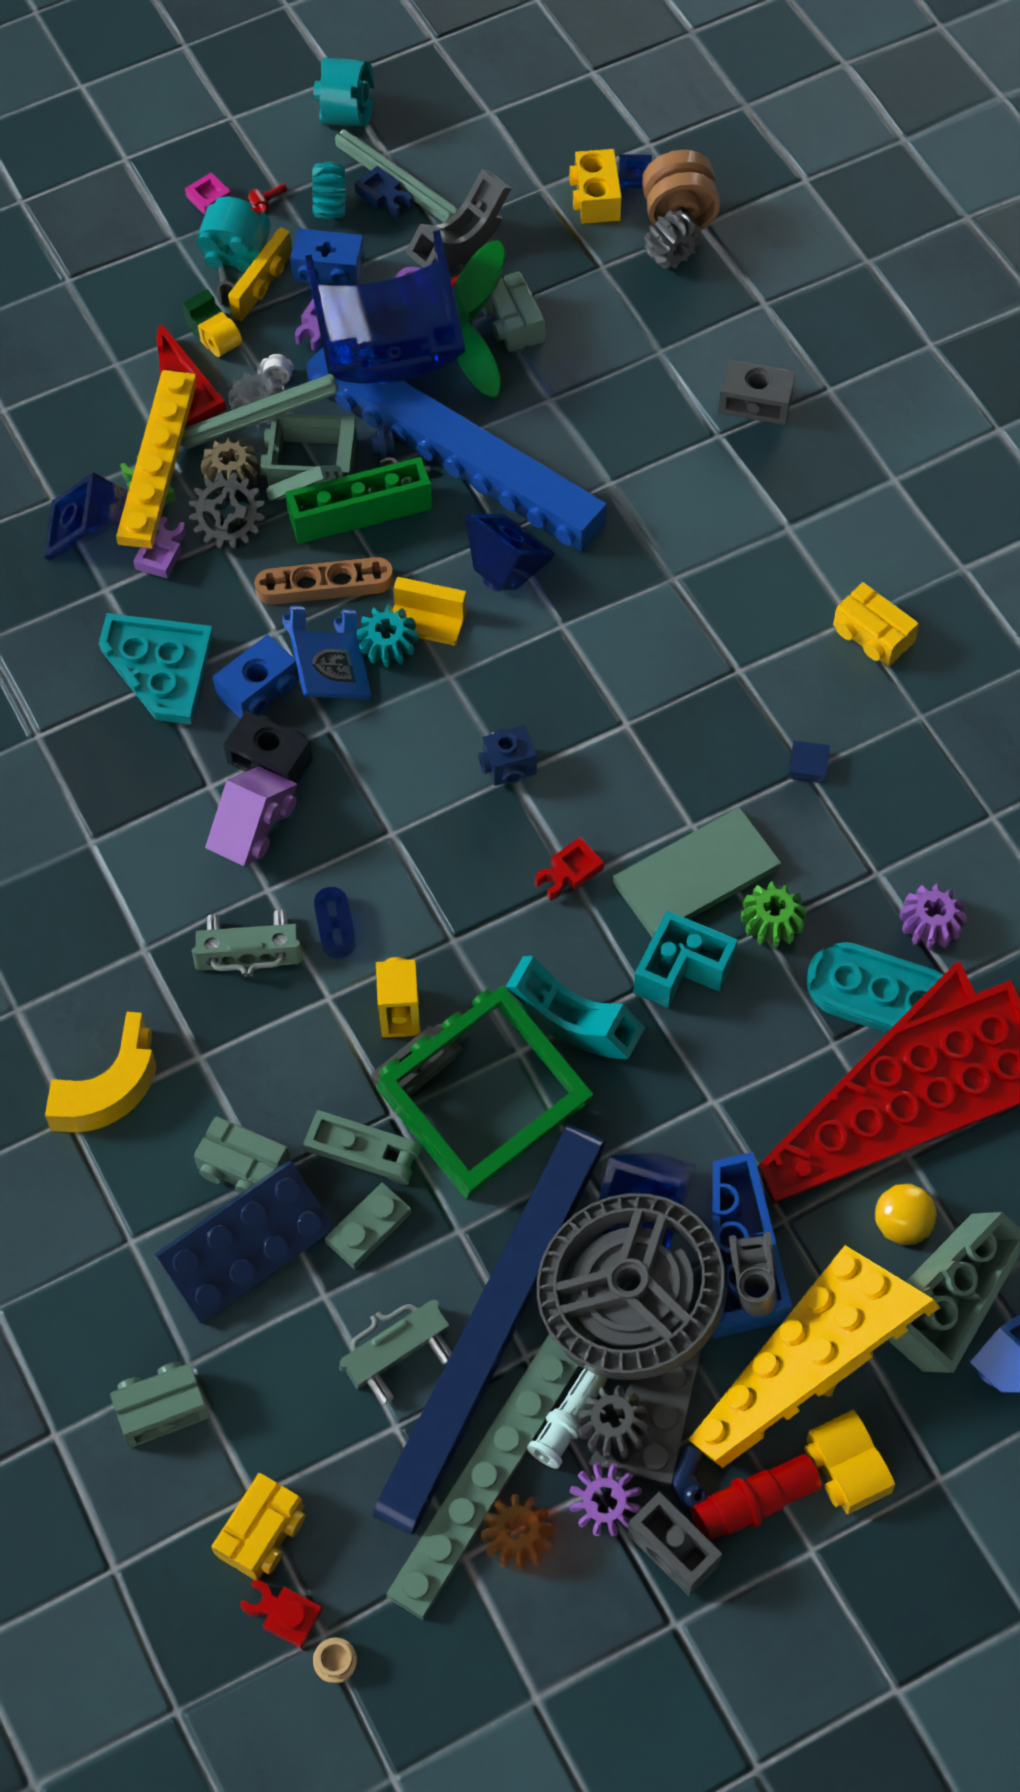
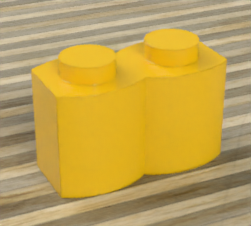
[804,1409,895,1515]

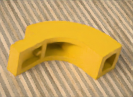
[45,1012,157,1132]

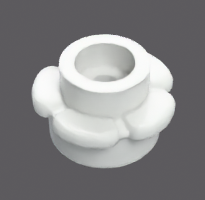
[260,354,294,385]

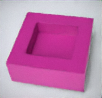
[185,173,231,215]

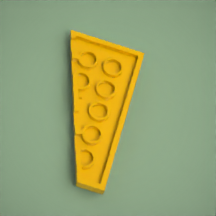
[688,1245,940,1468]

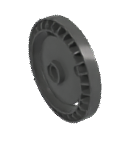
[537,1193,727,1380]

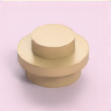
[313,1637,357,1684]

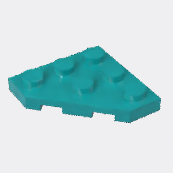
[99,613,214,725]

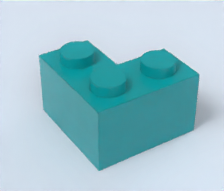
[633,910,738,1009]

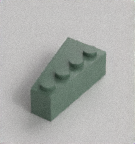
[888,1212,1020,1373]

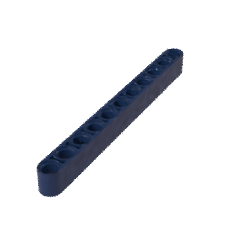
[373,1124,606,1535]

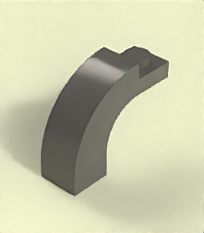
[405,169,512,272]

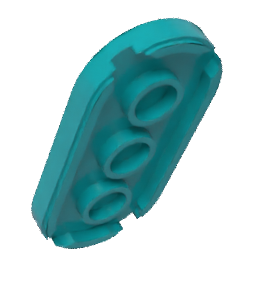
[806,942,943,1033]

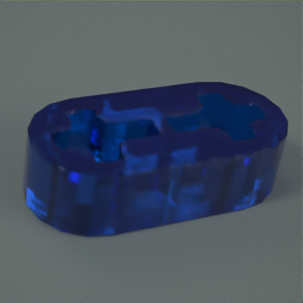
[314,887,355,959]

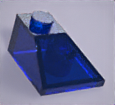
[43,472,127,561]
[465,514,555,592]
[598,1153,696,1250]

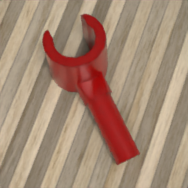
[248,184,287,215]

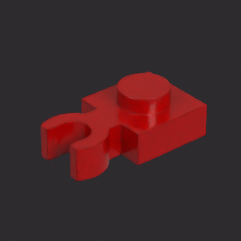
[535,837,604,901]
[240,1580,323,1650]

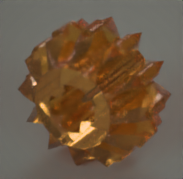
[481,1494,554,1571]

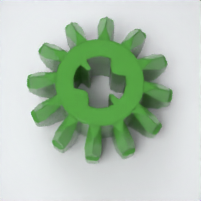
[741,881,807,948]

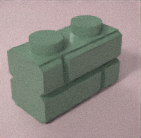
[482,271,545,352]
[194,1116,290,1194]
[110,1362,209,1448]

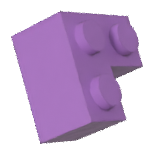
[205,766,298,866]

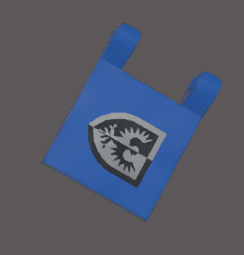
[282,605,372,699]

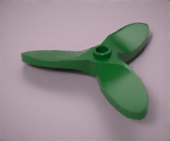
[365,240,506,399]

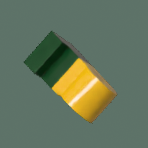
[182,289,242,357]

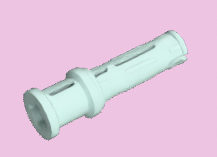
[527,1369,608,1469]

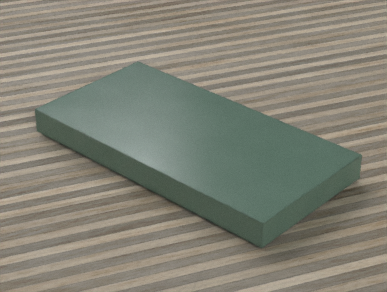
[613,807,781,938]

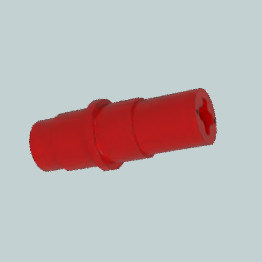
[691,1454,822,1542]

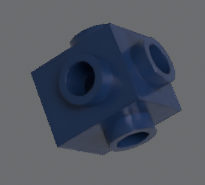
[478,725,537,786]

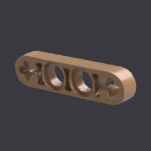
[254,557,393,605]

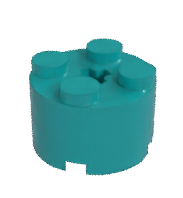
[313,58,375,127]
[196,197,271,273]

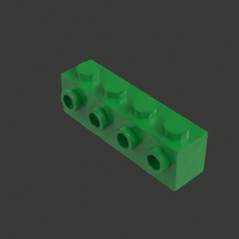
[285,457,432,544]

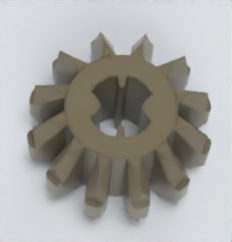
[201,437,260,495]

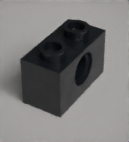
[223,711,313,783]

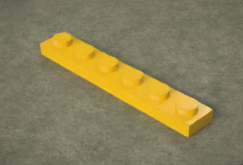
[116,370,197,549]

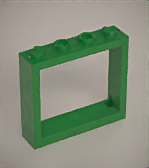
[376,985,593,1199]

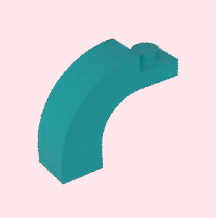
[505,956,645,1059]

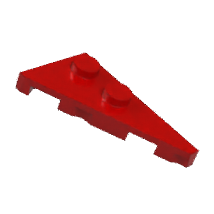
[156,325,226,428]

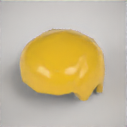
[875,1183,937,1245]

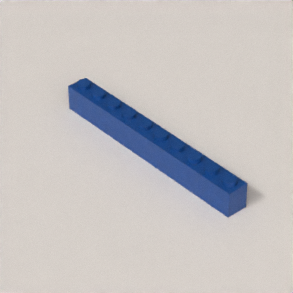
[306,338,607,552]

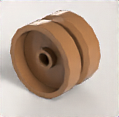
[642,149,720,230]

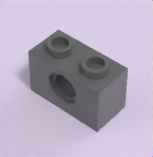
[718,359,796,425]
[627,1492,722,1596]

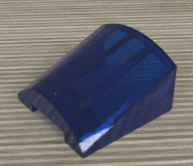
[305,230,466,384]

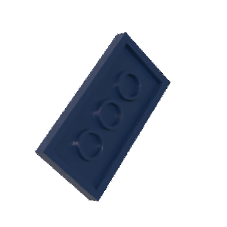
[154,1161,334,1324]

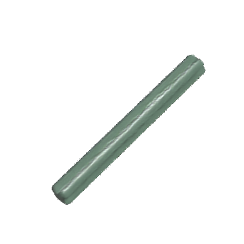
[335,129,459,222]
[181,374,339,449]

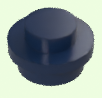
[370,428,395,461]

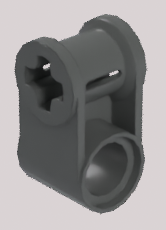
[729,1231,777,1317]

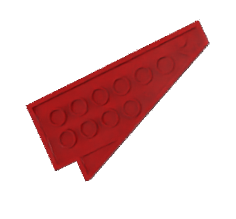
[757,961,1020,1205]

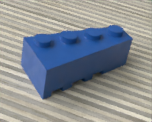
[712,1152,793,1339]

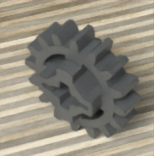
[189,473,266,550]

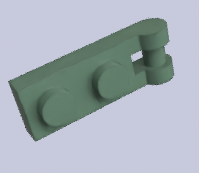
[303,1110,422,1185]

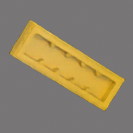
[228,227,292,322]

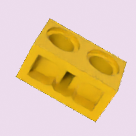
[569,149,621,224]

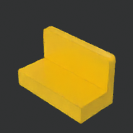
[393,577,467,646]

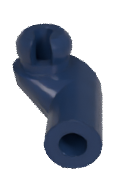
[672,1445,708,1510]

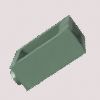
[260,413,358,486]

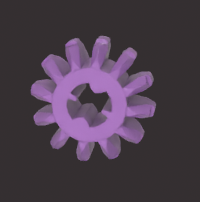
[900,883,967,950]
[570,1463,642,1537]

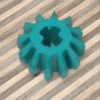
[312,162,346,220]
[357,604,419,668]

